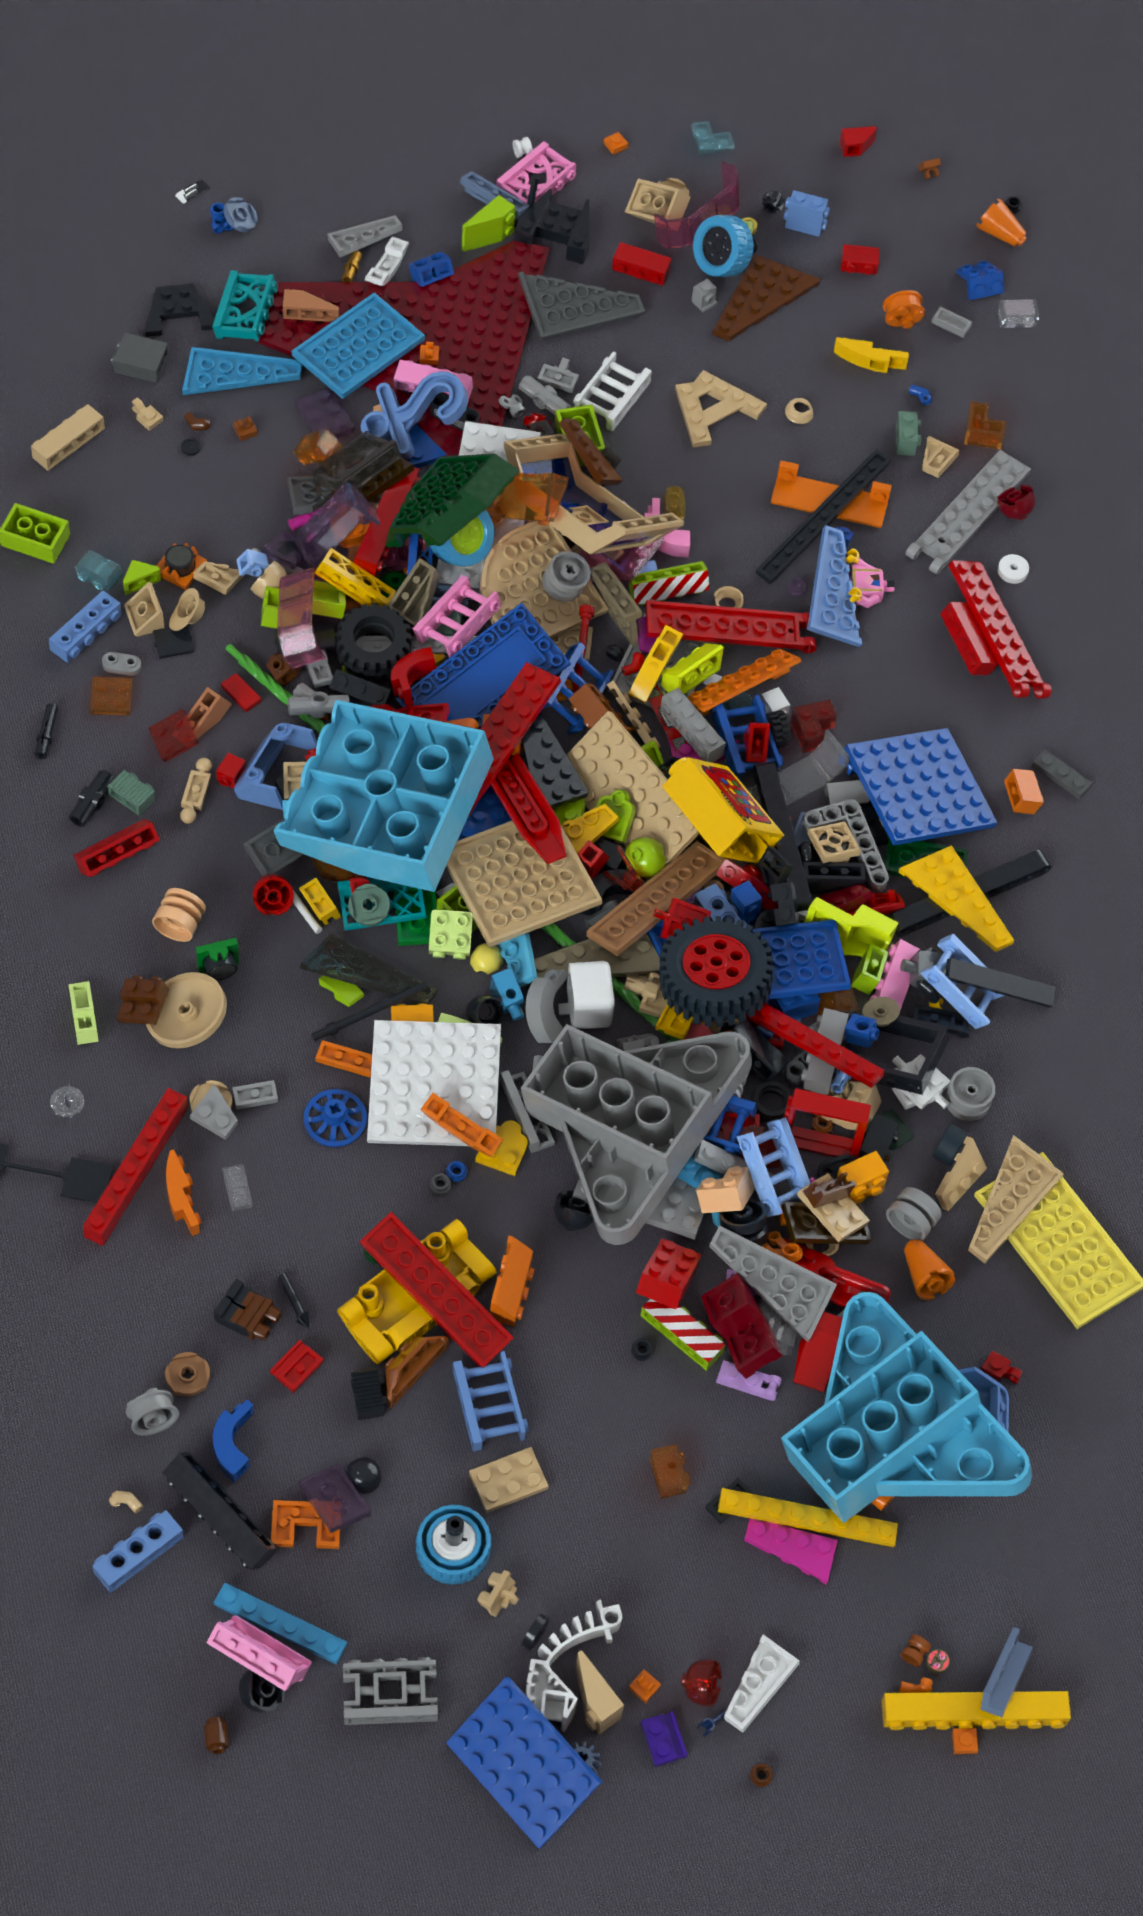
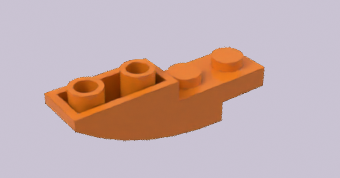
[166,1149,202,1236]

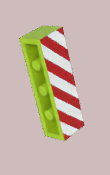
[628,561,709,605]
[641,1299,725,1371]

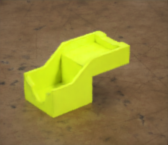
[804,897,898,957]

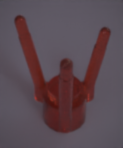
[603,845,643,891]

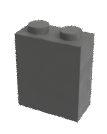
[111,333,168,383]

